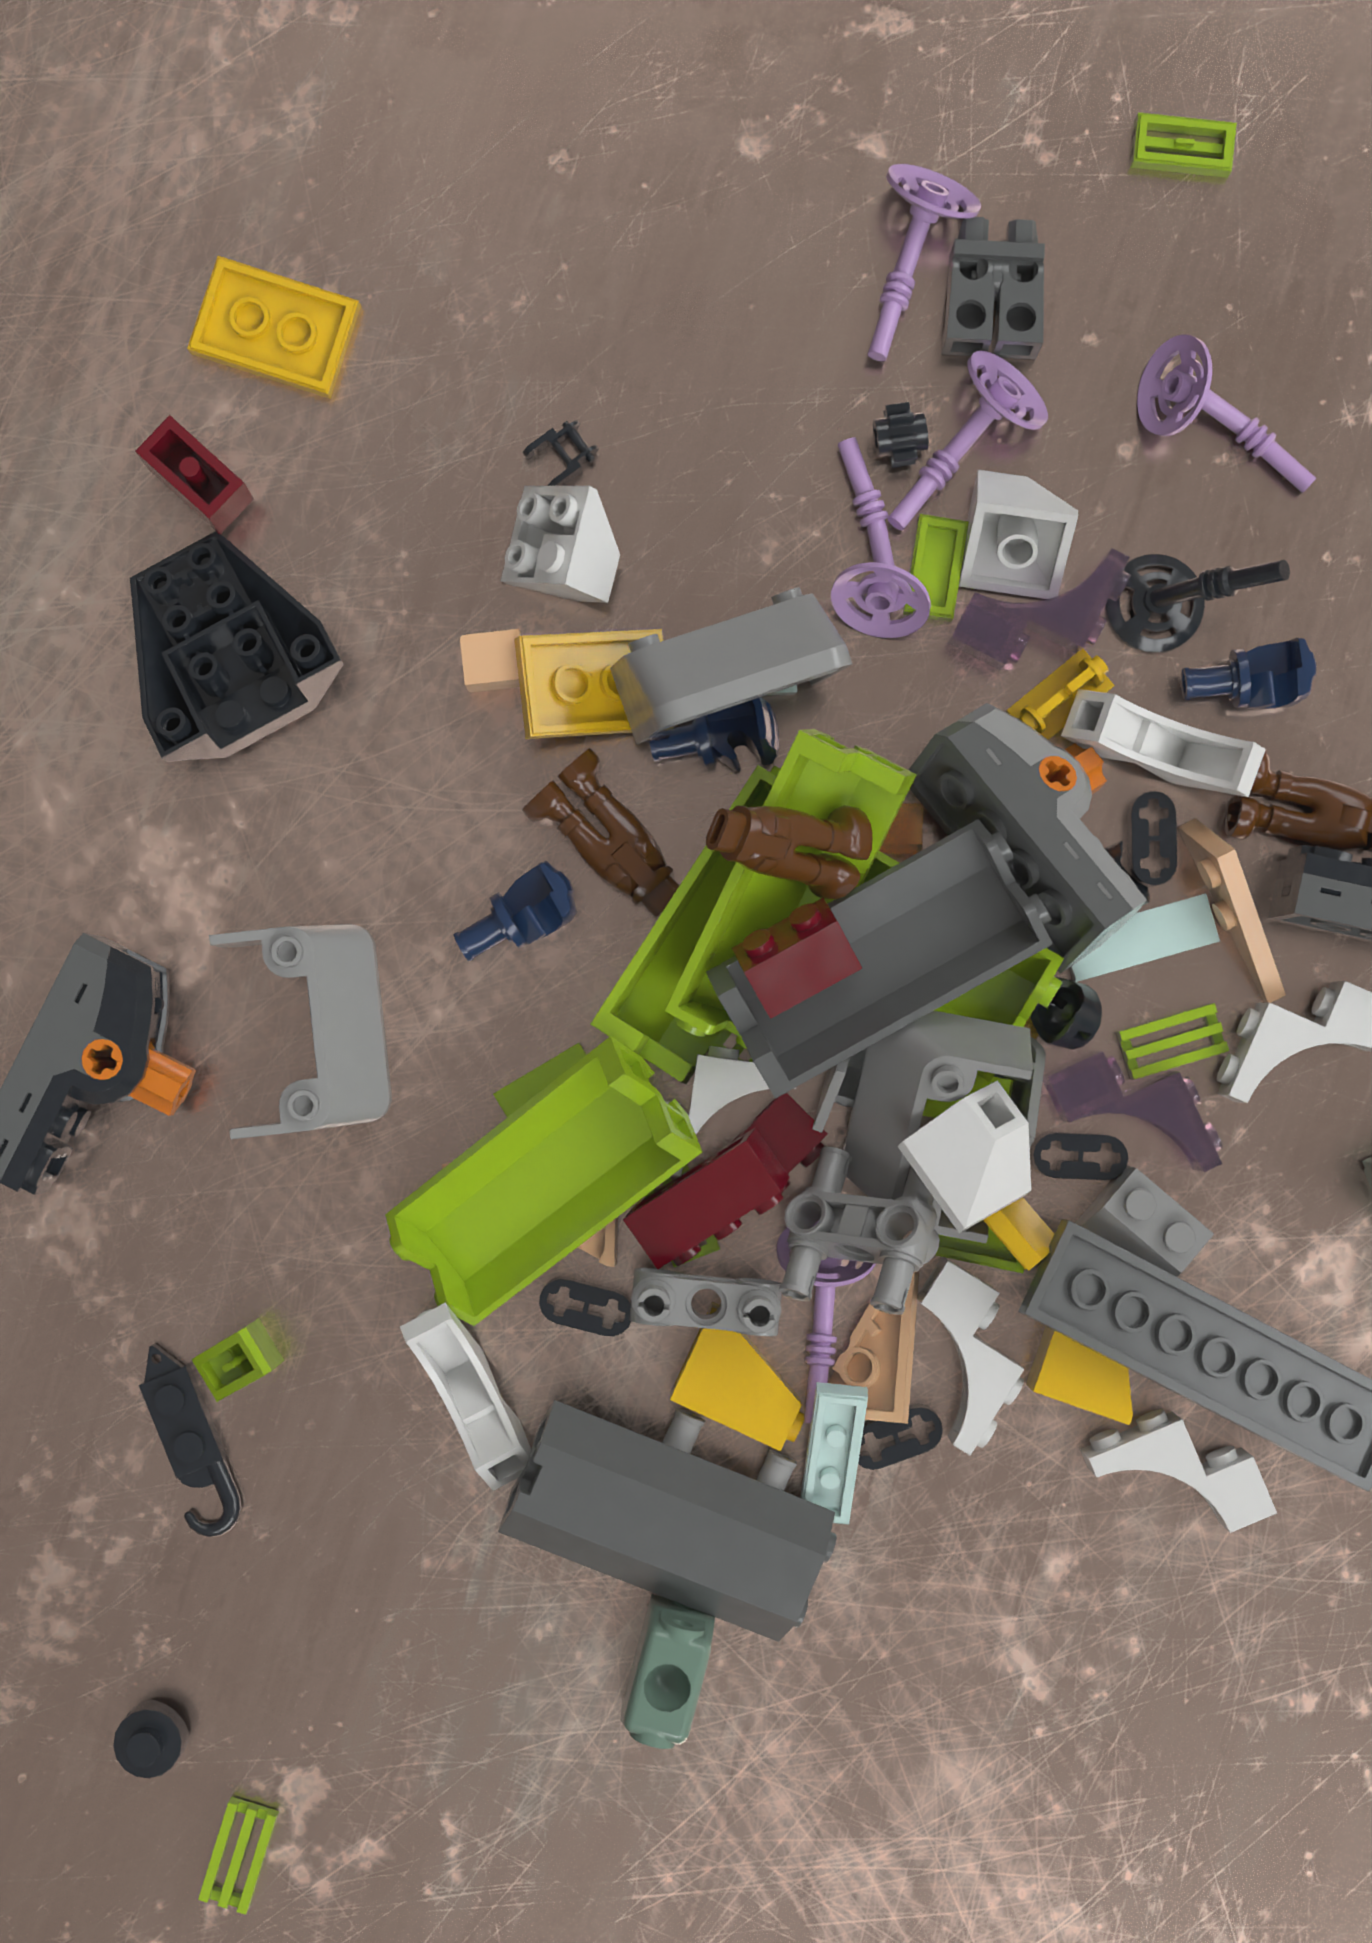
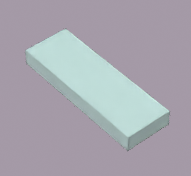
[1069,893,1220,982]
[800,1382,868,1525]

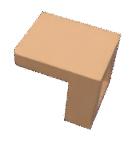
[460,629,522,693]

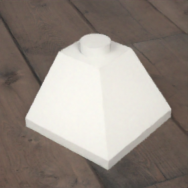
[959,470,1078,601]

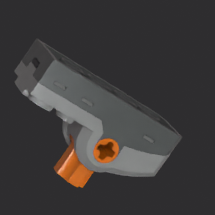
[909,703,1147,974]

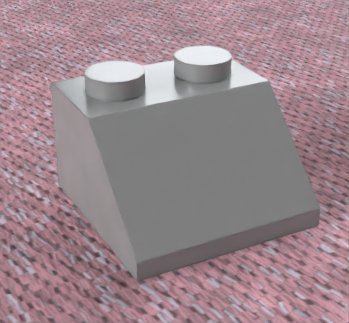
[1075,1165,1214,1277]

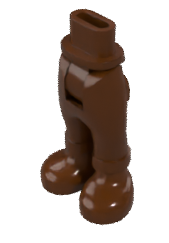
[522,748,680,917]
[1225,751,1372,852]
[706,805,873,899]

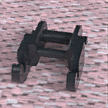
[523,420,599,486]

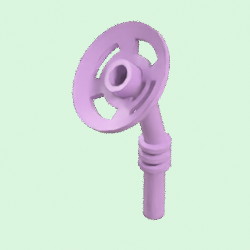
[868,164,981,361]
[1137,334,1316,493]
[888,351,1048,531]
[831,437,931,638]
[777,1220,876,1423]

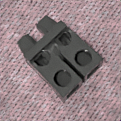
[941,217,1045,360]

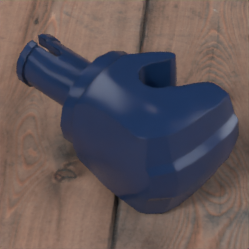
[1181,637,1317,710]
[649,697,780,772]
[453,861,577,961]

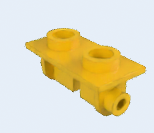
[1006,648,1115,740]

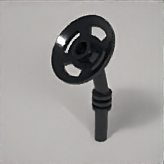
[1105,554,1290,653]

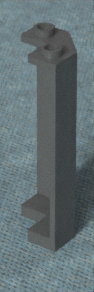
[706,819,1052,1099]
[498,1400,837,1642]

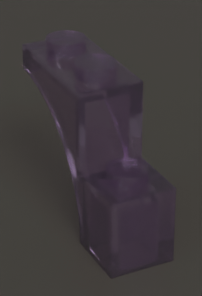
[948,548,1130,670]
[1043,1051,1222,1172]

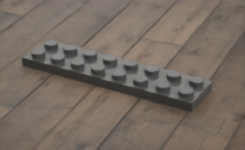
[1018,1219,1372,1492]

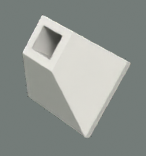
[501,486,620,603]
[897,1080,1031,1233]

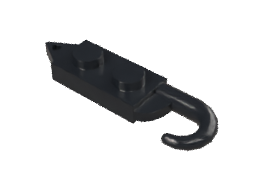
[139,1344,242,1537]

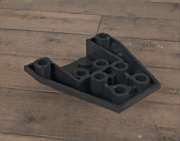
[130,531,344,762]

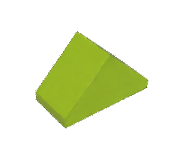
[191,1318,285,1402]

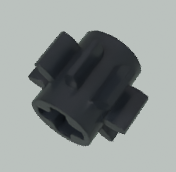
[873,401,929,468]

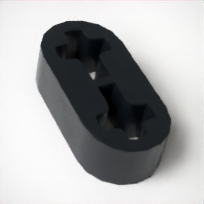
[1127,791,1177,887]
[1030,1132,1129,1180]
[539,1277,631,1337]
[858,1403,943,1470]

